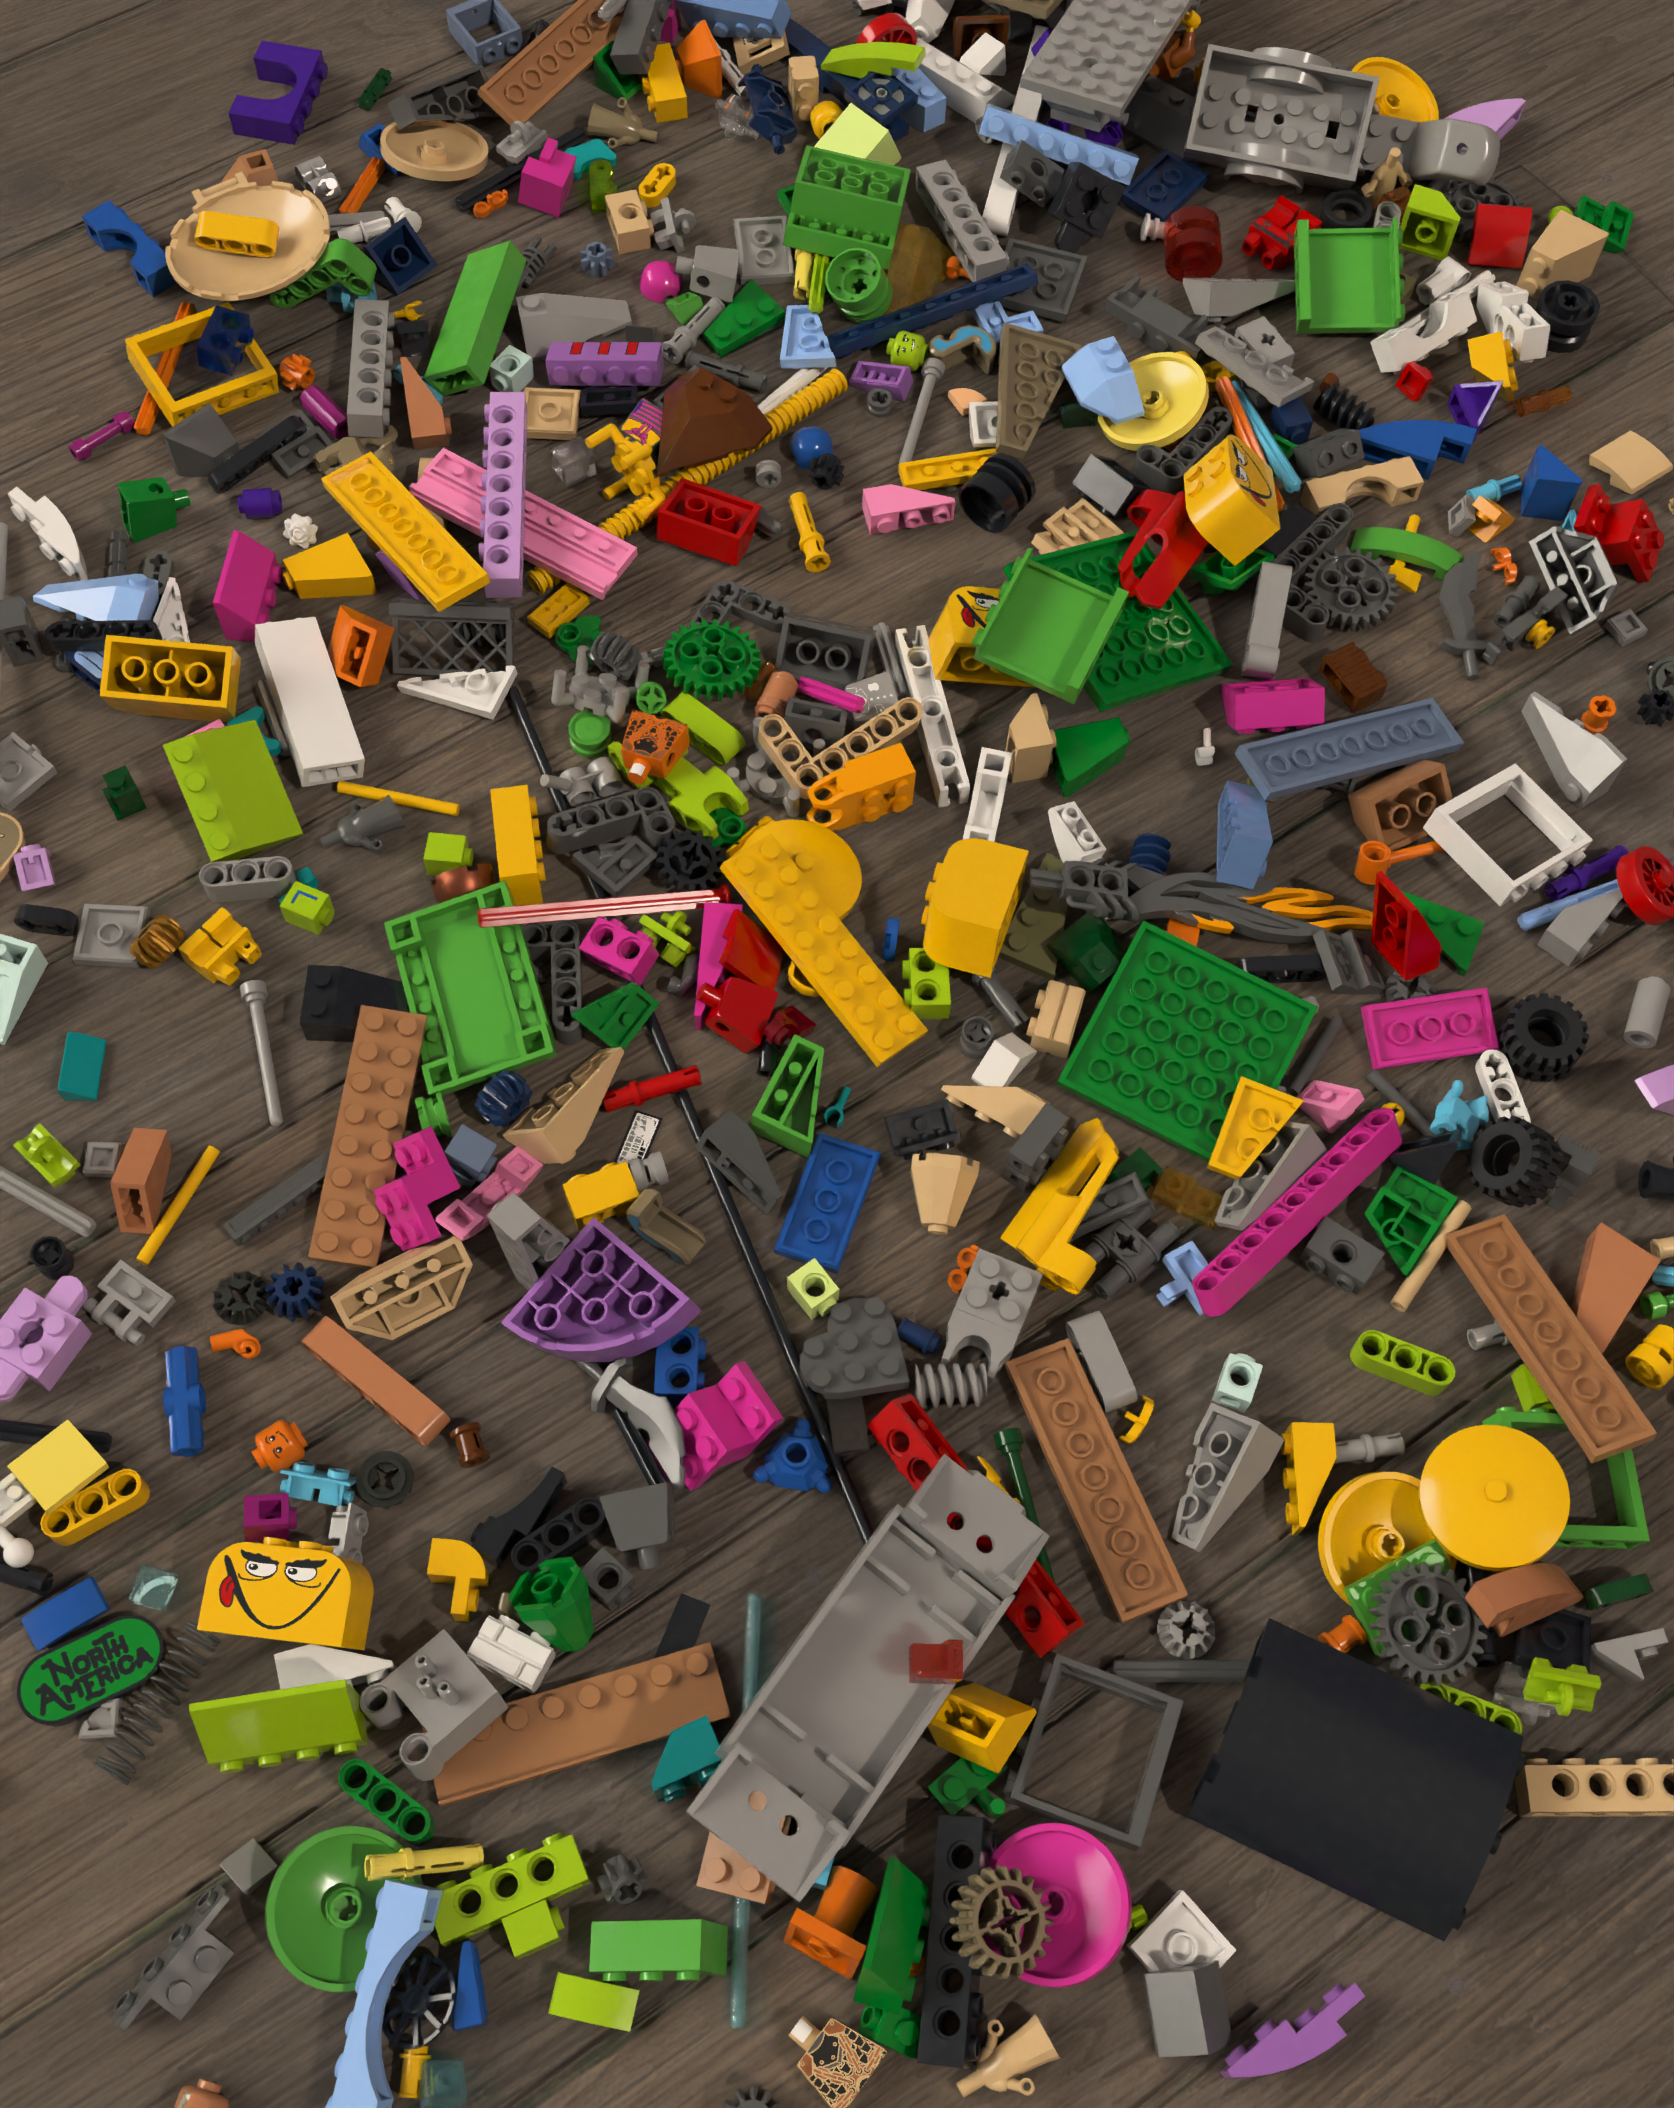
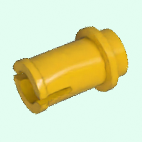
[398,2046,431,2098]

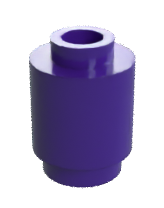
[238,488,283,519]

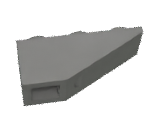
[1537,889,1626,967]

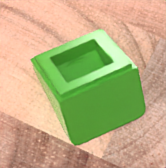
[666,291,704,325]

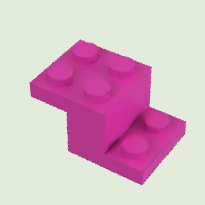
[373,1126,461,1251]
[674,1361,783,1491]

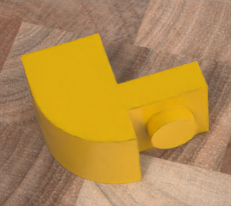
[427,1538,489,1622]

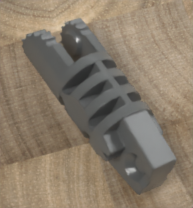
[515,233,557,295]

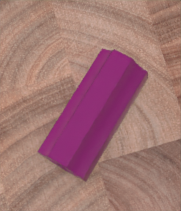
[300,385,348,440]

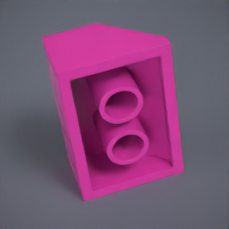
[213,530,283,642]
[1220,677,1325,734]

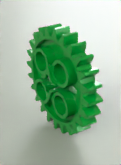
[663,619,761,701]

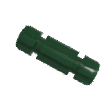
[358,68,392,111]

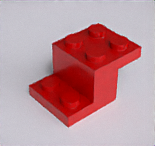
[1573,484,1664,583]

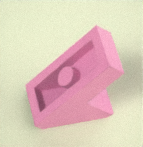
[1296,1080,1365,1134]

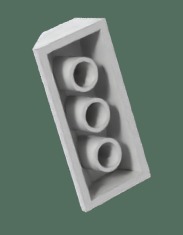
[916,40,1016,123]

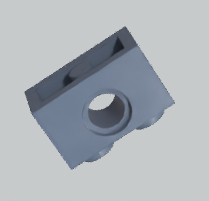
[444,1124,497,1189]

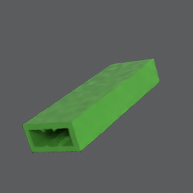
[424,240,527,396]

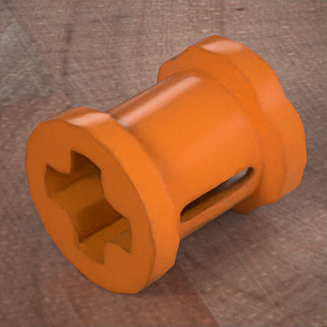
[1580,695,1617,734]
[1318,1615,1368,1653]

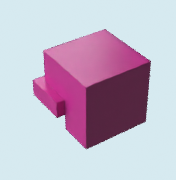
[518,137,576,218]

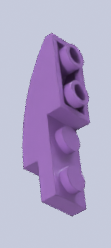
[1220,1982,1365,2079]

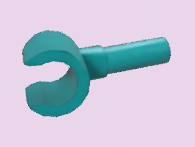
[278,867,318,903]
[824,1086,851,1128]

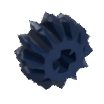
[475,1070,533,1127]
[265,1262,326,1323]

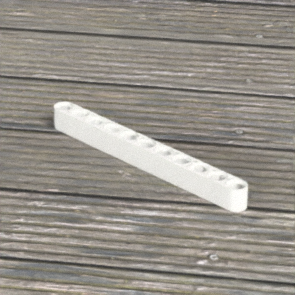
[982,25,1048,237]

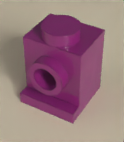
[244,1493,297,1543]

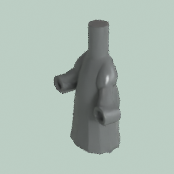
[319,795,405,855]

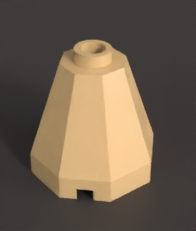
[910,1153,980,1235]

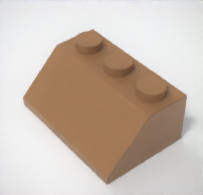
[1348,759,1453,852]

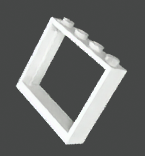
[1423,763,1593,906]

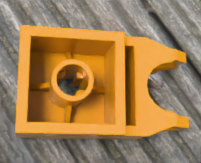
[807,743,916,831]

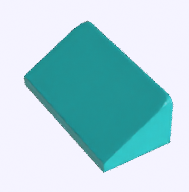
[58,1032,107,1101]

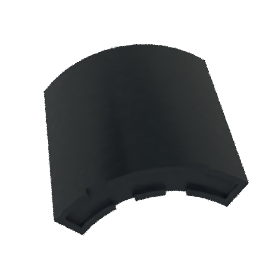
[1187,1618,1526,1941]

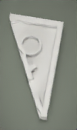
[153,577,190,643]
[397,665,518,720]

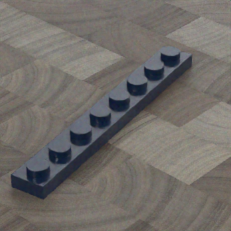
[827,263,1038,358]

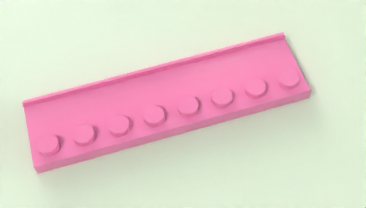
[409,448,638,600]

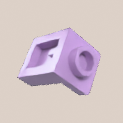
[13,844,56,892]

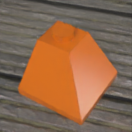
[675,20,722,99]

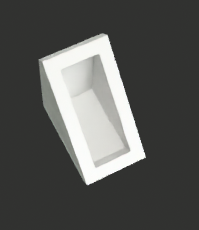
[959,32,1006,76]
[971,1032,1037,1087]

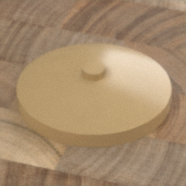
[380,120,488,181]

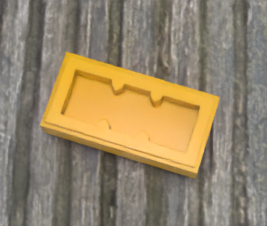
[527,582,591,639]

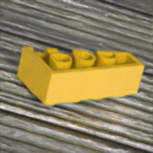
[490,785,546,905]

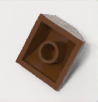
[952,15,1010,61]

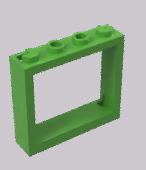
[1482,1407,1650,1550]

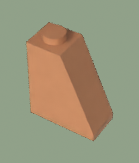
[110,1128,172,1234]

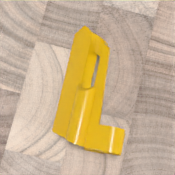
[1000,1118,1119,1295]

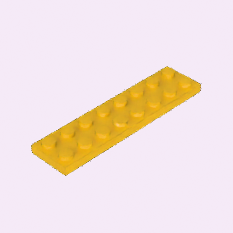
[321,451,491,612]
[720,834,928,1068]

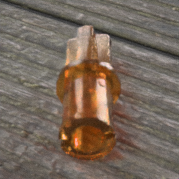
[1515,386,1572,417]

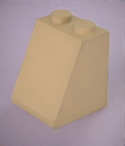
[1516,210,1609,300]

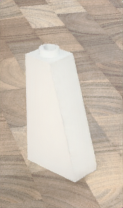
[905,0,955,43]

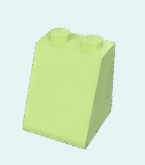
[814,103,902,165]

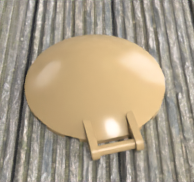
[165,171,331,301]

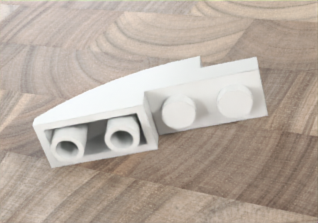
[8,487,88,581]
[1048,801,1110,921]

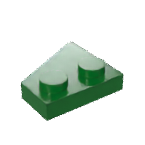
[571,982,660,1051]

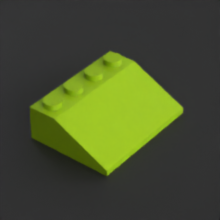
[163,720,304,862]
[189,1679,367,1774]

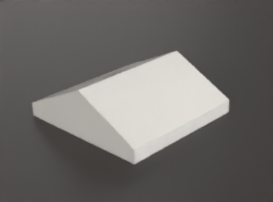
[969,401,998,447]

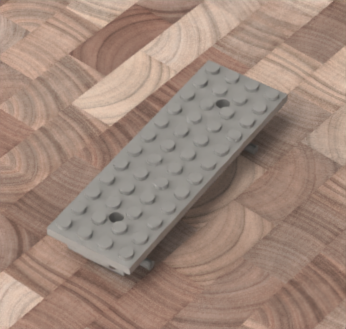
[1020,0,1201,132]

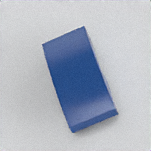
[21,1577,111,1651]

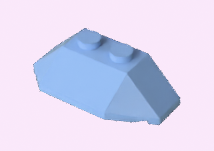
[1062,336,1144,424]

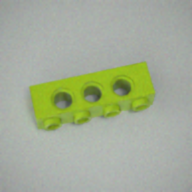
[435,1832,591,1947]

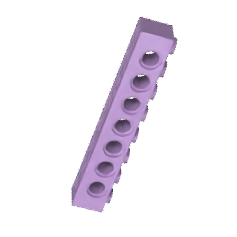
[479,392,528,598]

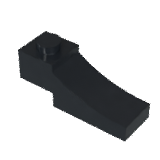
[470,1466,567,1569]

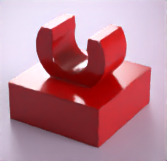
[1395,361,1434,402]

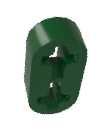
[1582,1573,1654,1611]

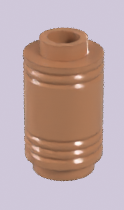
[755,671,798,718]

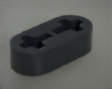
[14,904,79,936]

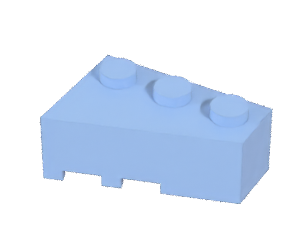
[893,68,947,133]

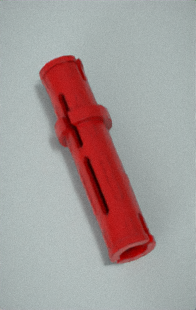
[603,1064,703,1113]

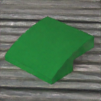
[1573,195,1634,253]

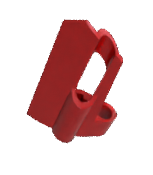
[1118,489,1208,609]

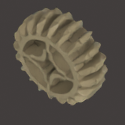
[949,1865,1055,1979]

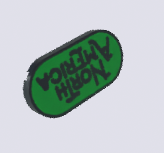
[17,1615,166,1727]

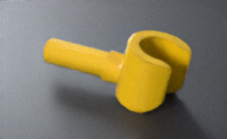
[391,301,425,321]

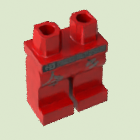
[1241,195,1322,270]

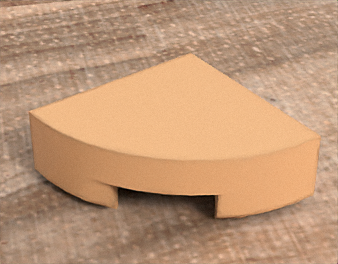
[948,388,987,416]

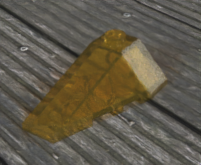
[882,222,952,316]

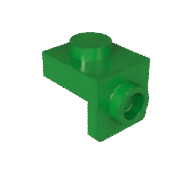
[858,2005,921,2059]

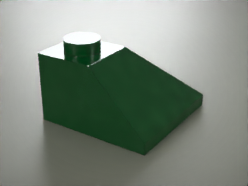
[1047,912,1128,995]

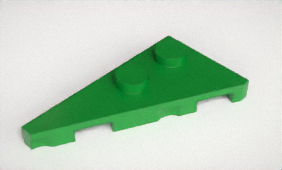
[1400,890,1485,977]

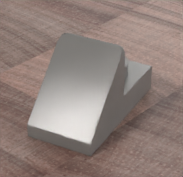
[1590,1628,1668,1686]

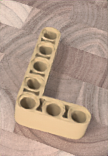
[758,697,923,799]

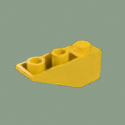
[1280,1422,1337,1536]

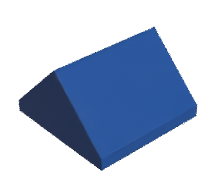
[1521,444,1583,521]

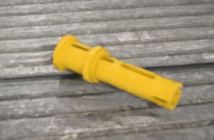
[788,492,831,573]

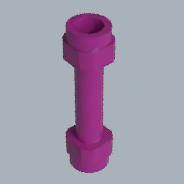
[68,411,135,461]

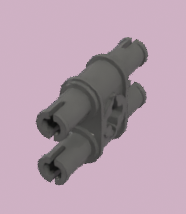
[1082,1202,1180,1300]

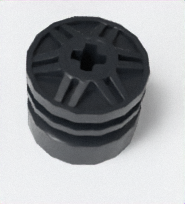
[958,453,1036,533]

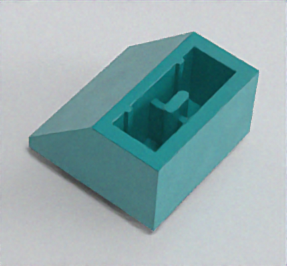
[651,1715,722,1803]

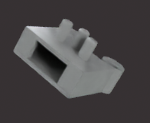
[359,1629,509,1781]

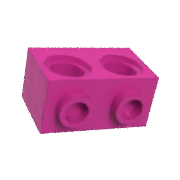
[579,916,660,986]

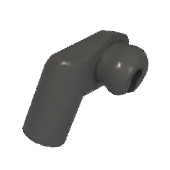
[666,954,700,996]

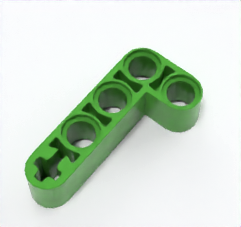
[269,238,377,308]

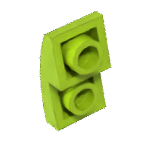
[548,1972,639,2032]

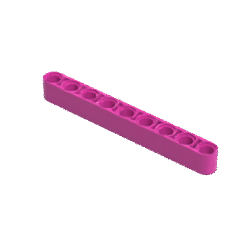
[1192,1108,1402,1317]

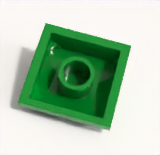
[1191,548,1274,595]

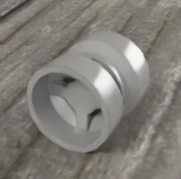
[628,1151,669,1192]

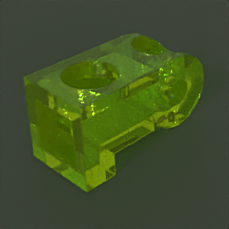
[589,159,617,213]

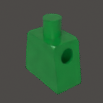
[117,477,191,543]

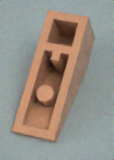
[400,357,452,450]

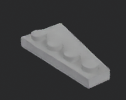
[1195,326,1315,407]

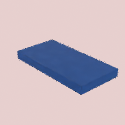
[774,1132,881,1274]

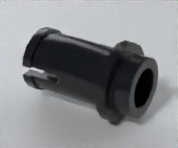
[757,1035,782,1077]

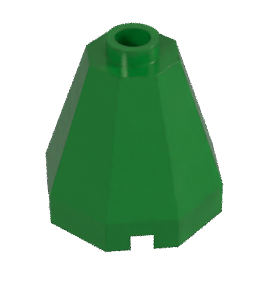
[508,1557,594,1652]

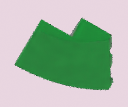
[1364,1166,1458,1277]

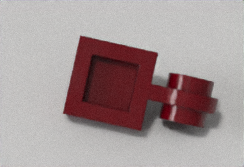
[763,1005,816,1046]

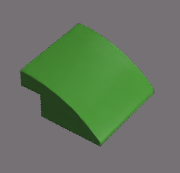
[783,145,911,270]

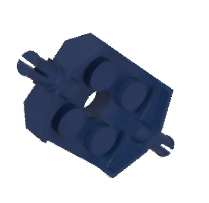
[738,64,798,155]

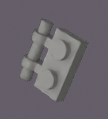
[83,1259,176,1346]

